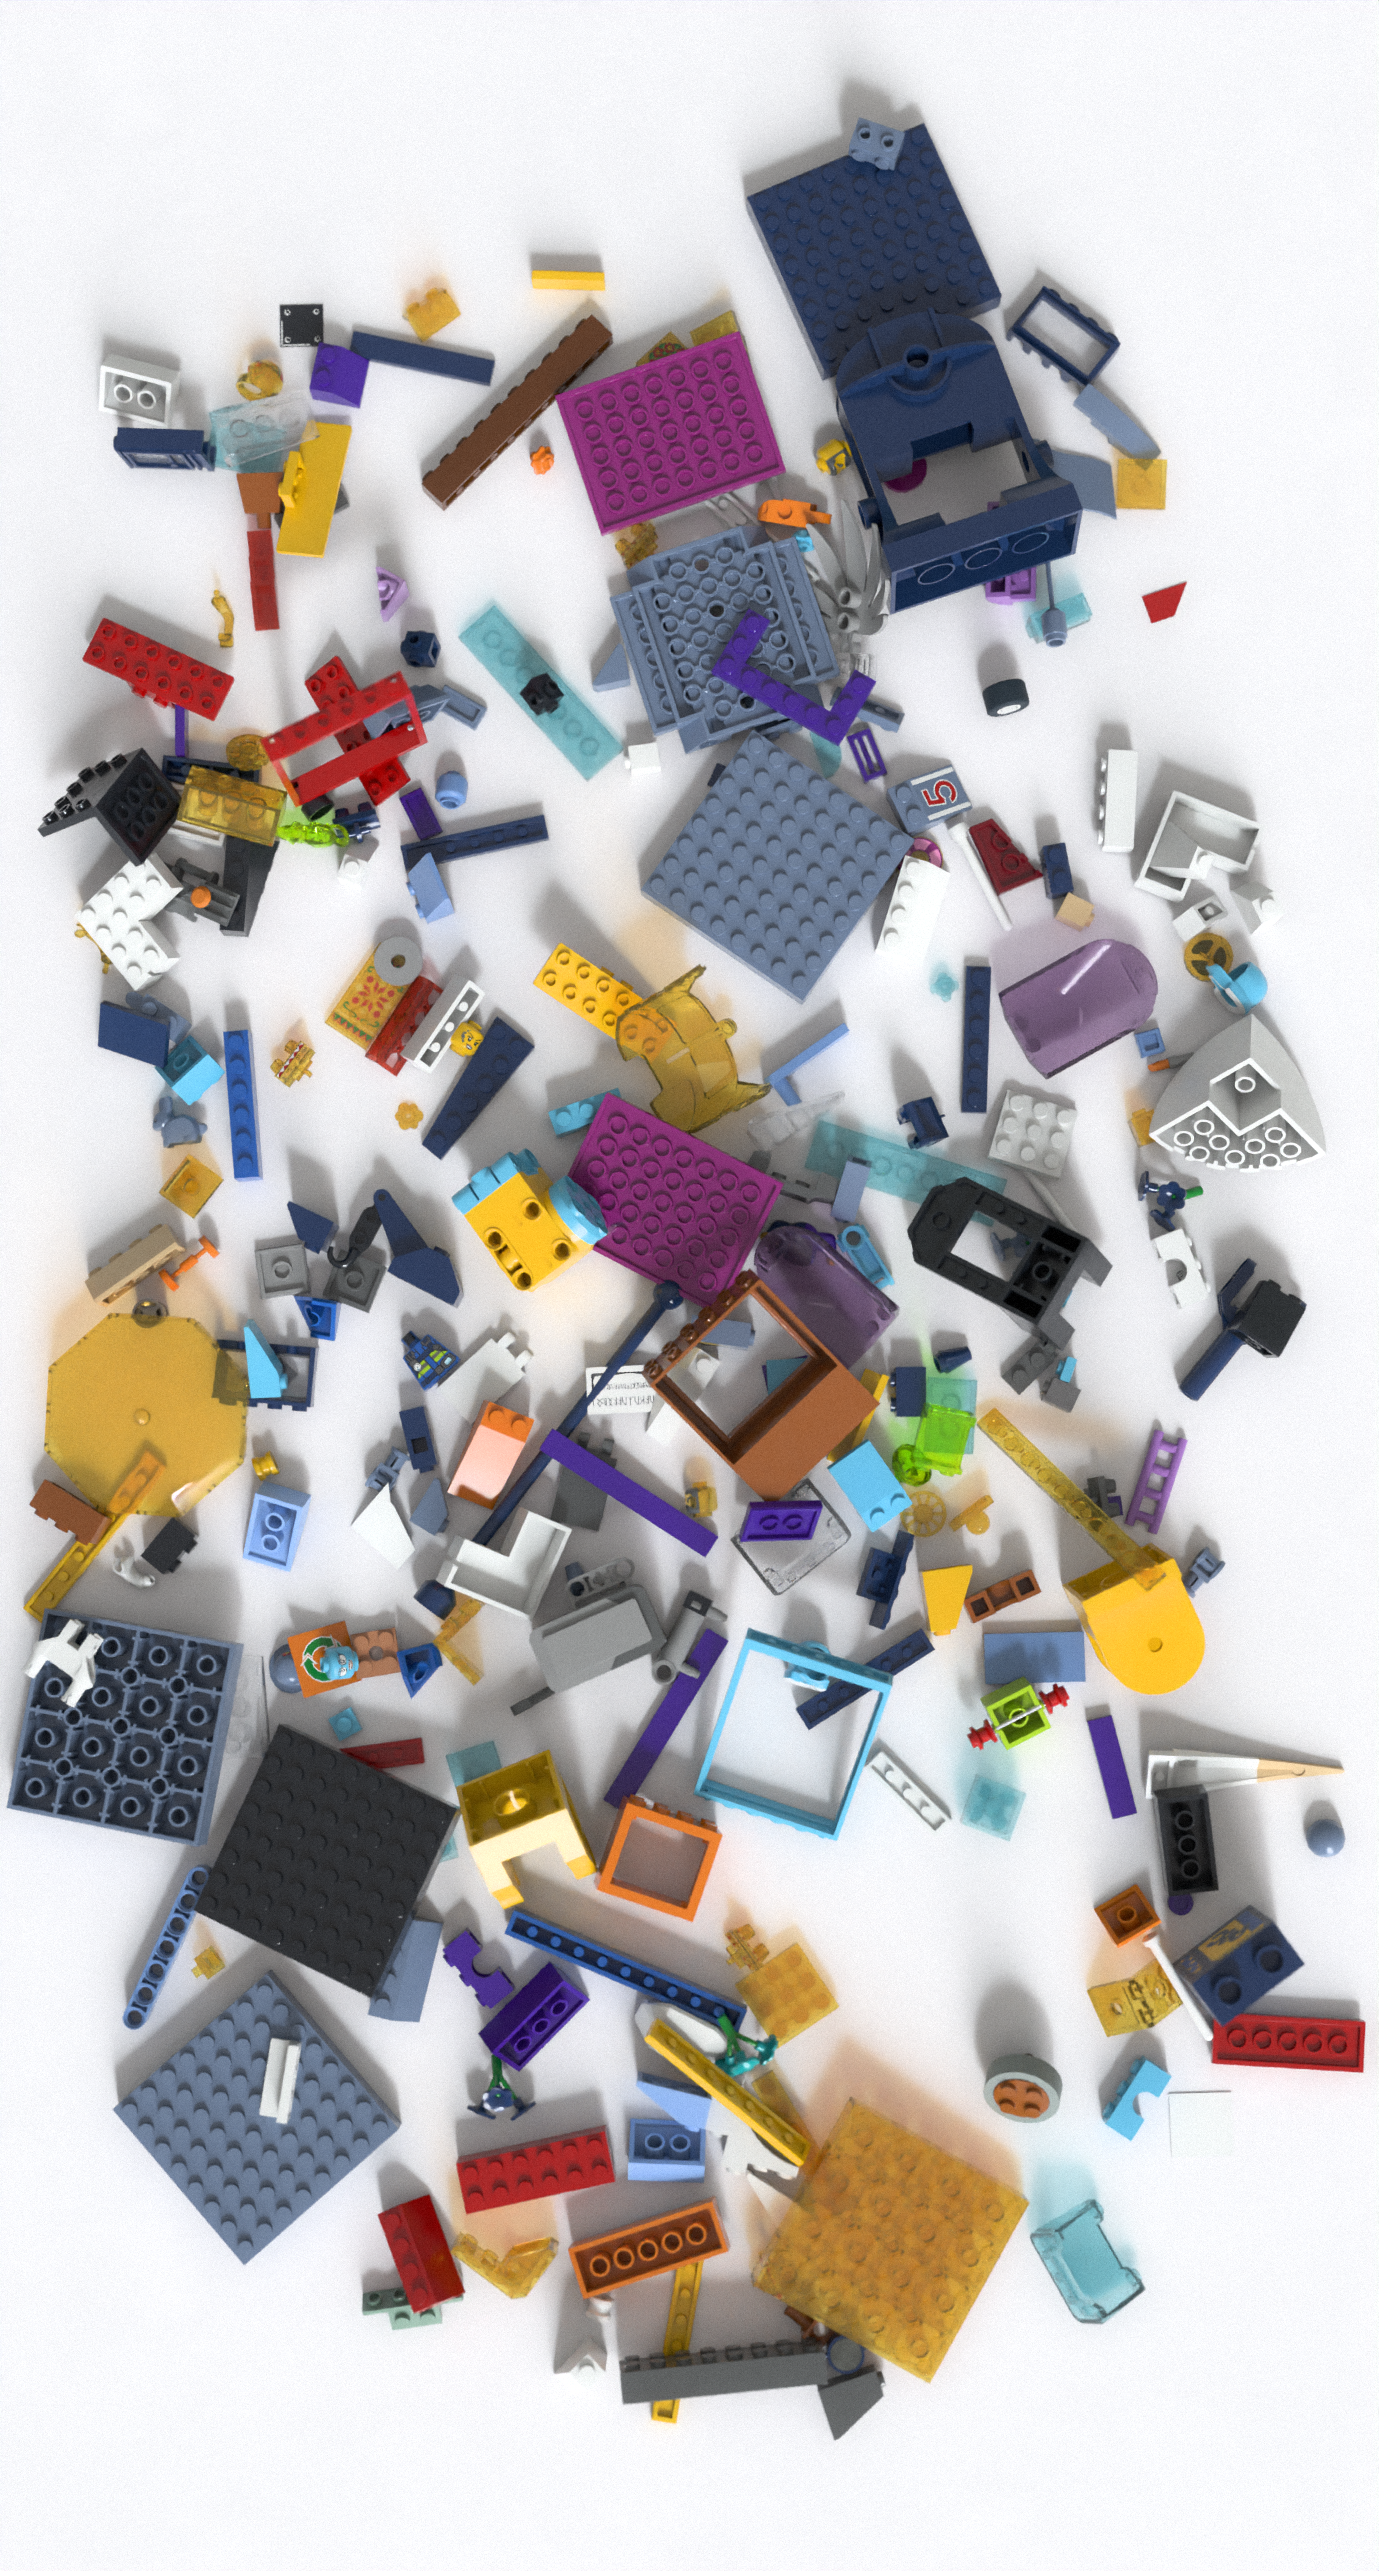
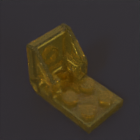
[450,2232,559,2299]

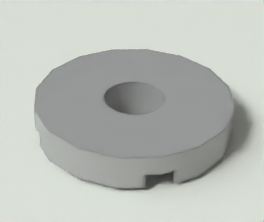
[374,937,423,986]

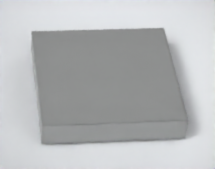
[254,1243,311,1299]

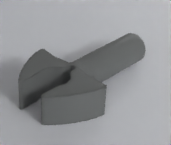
[510,1686,555,1716]

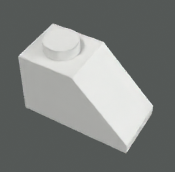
[337,837,379,891]
[1172,894,1228,942]

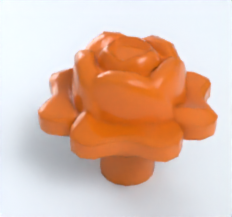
[530,446,554,475]

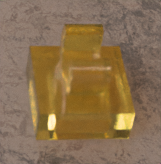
[191,1945,226,1979]

